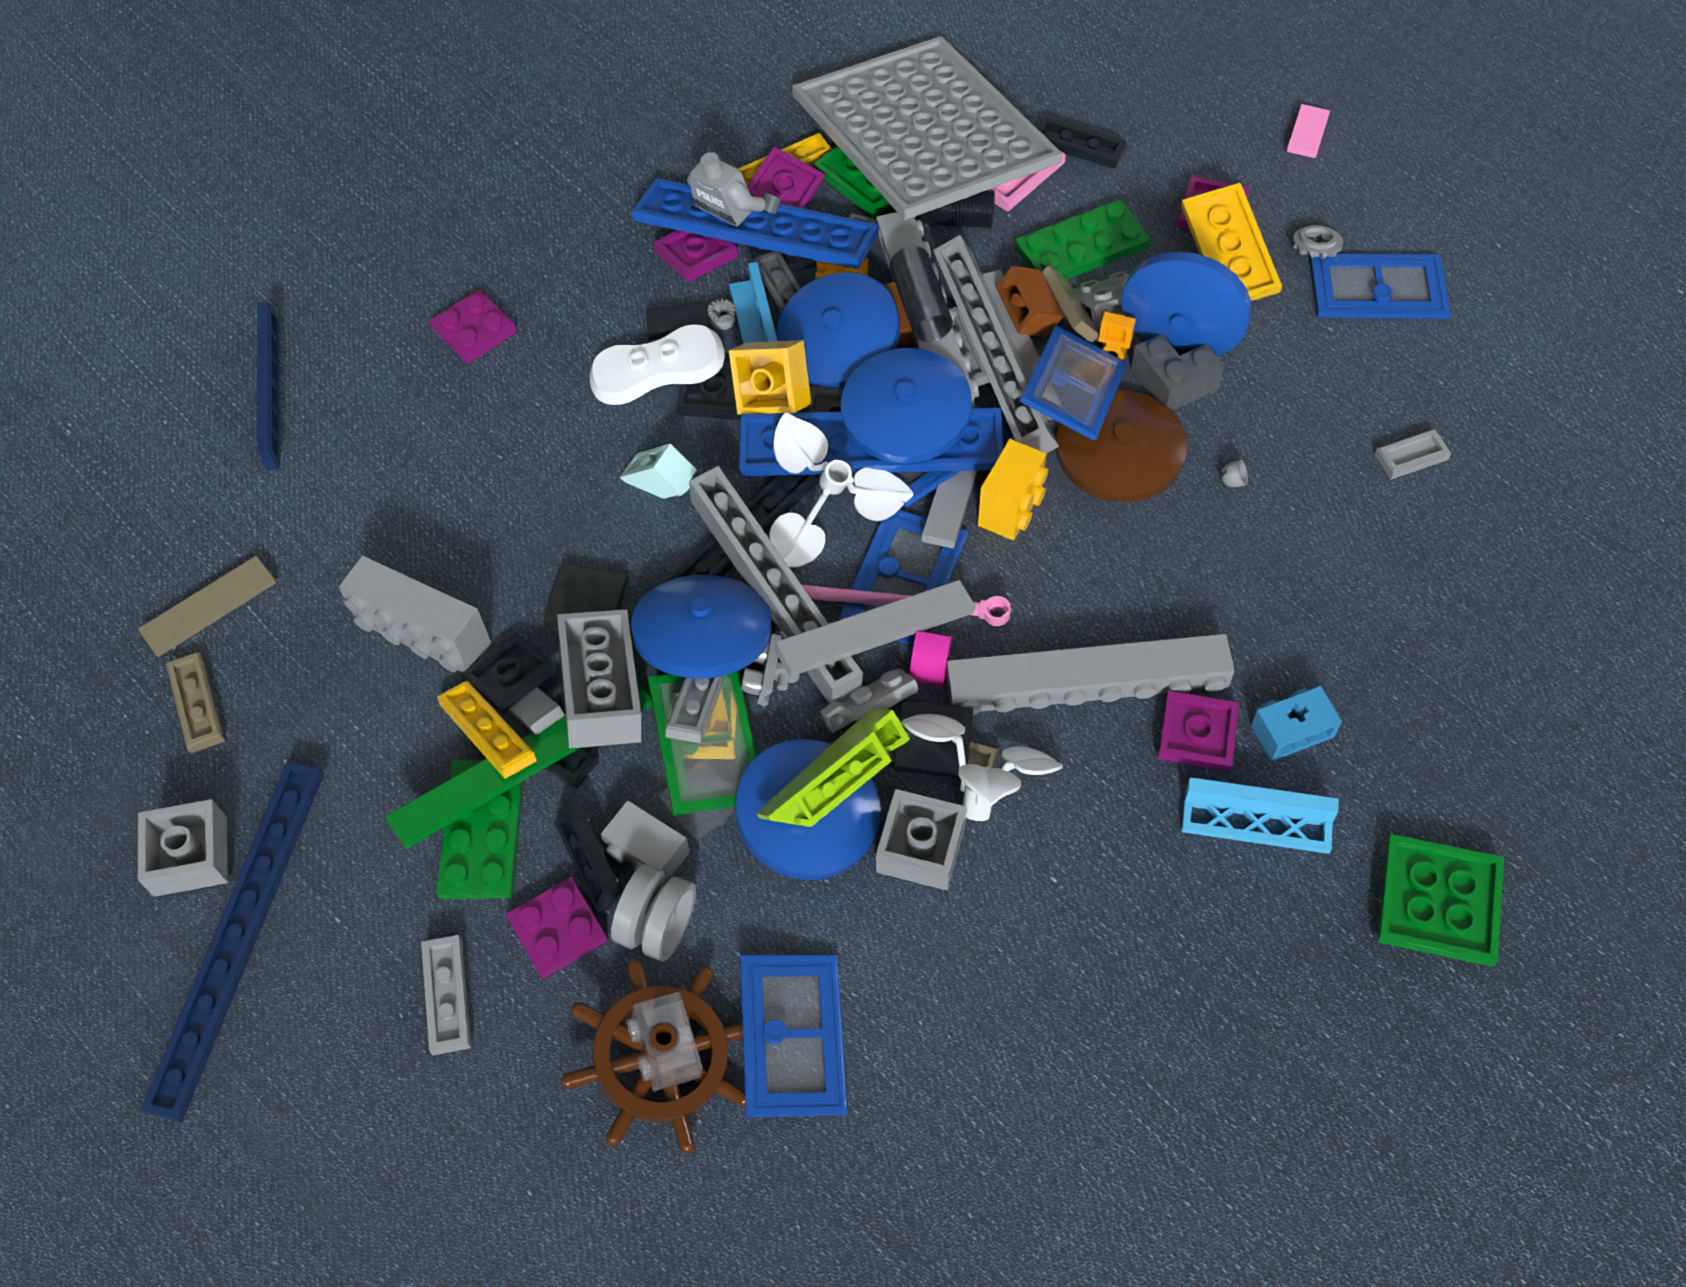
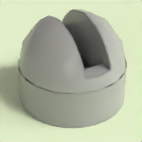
[1221,460,1248,488]

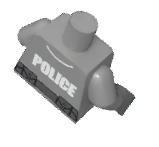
[687,152,781,227]

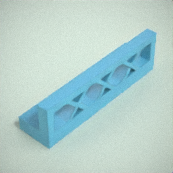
[1181,777,1339,854]

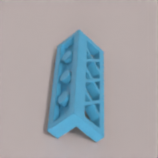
[729,262,778,344]

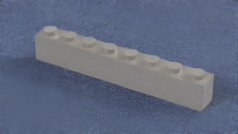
[876,212,979,408]
[933,235,1059,453]
[689,466,863,704]
[946,634,1235,715]

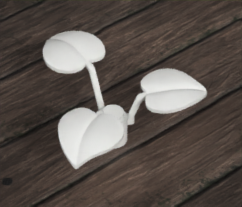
[769,413,913,568]
[900,714,1063,821]

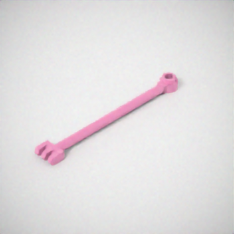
[802,585,1011,626]

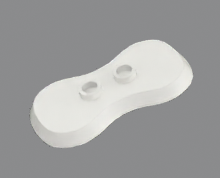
[589,325,725,405]

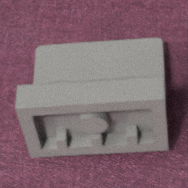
[1074,272,1130,341]

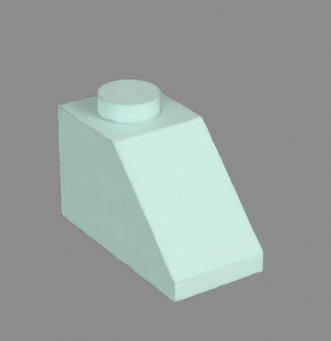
[620,444,697,499]

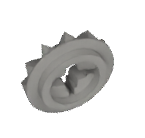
[1293,225,1343,259]

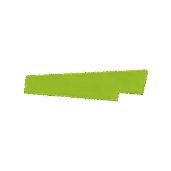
[756,709,910,827]

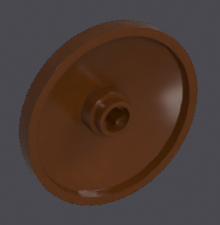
[1056,389,1187,503]

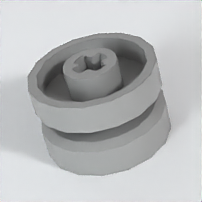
[611,864,696,962]

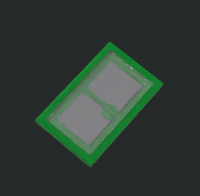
[647,671,757,815]

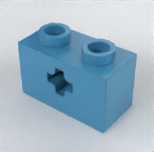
[1251,686,1342,762]

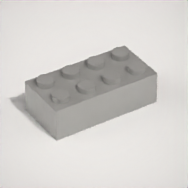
[339,555,492,673]
[557,609,641,749]

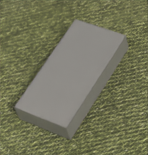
[1375,429,1451,480]
[507,687,564,735]

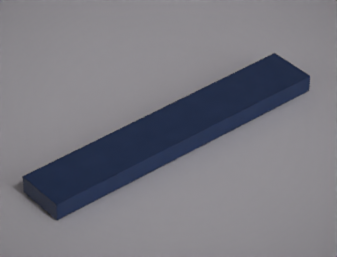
[257,302,280,471]

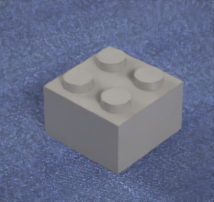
[876,789,967,891]
[138,799,228,897]

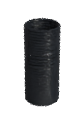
[915,190,995,229]
[890,246,953,342]

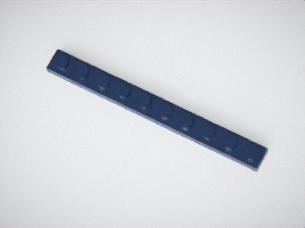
[140,762,324,1123]

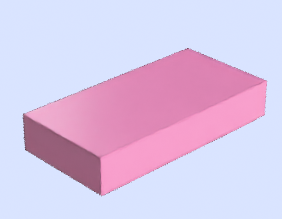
[1287,104,1330,158]

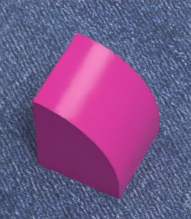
[910,631,951,687]

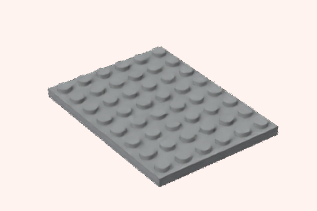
[792,36,1062,220]

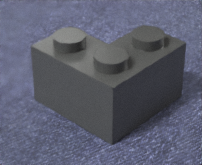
[1131,334,1225,411]

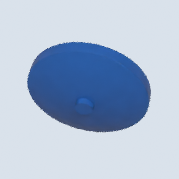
[1121,252,1252,356]
[776,272,901,388]
[841,348,972,464]
[631,575,771,678]
[734,739,881,880]

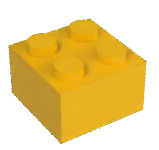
[729,340,811,414]
[978,439,1049,541]

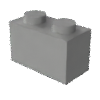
[601,800,690,881]

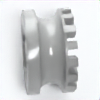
[707,299,736,330]

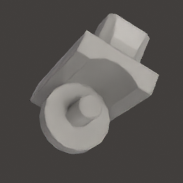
[741,634,800,706]

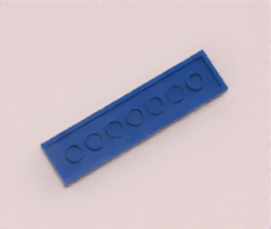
[632,178,879,269]
[739,408,1003,476]

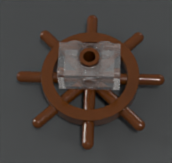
[560,959,745,1154]

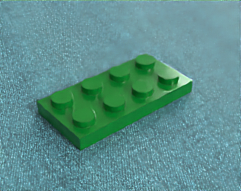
[1015,199,1151,279]
[436,759,524,899]

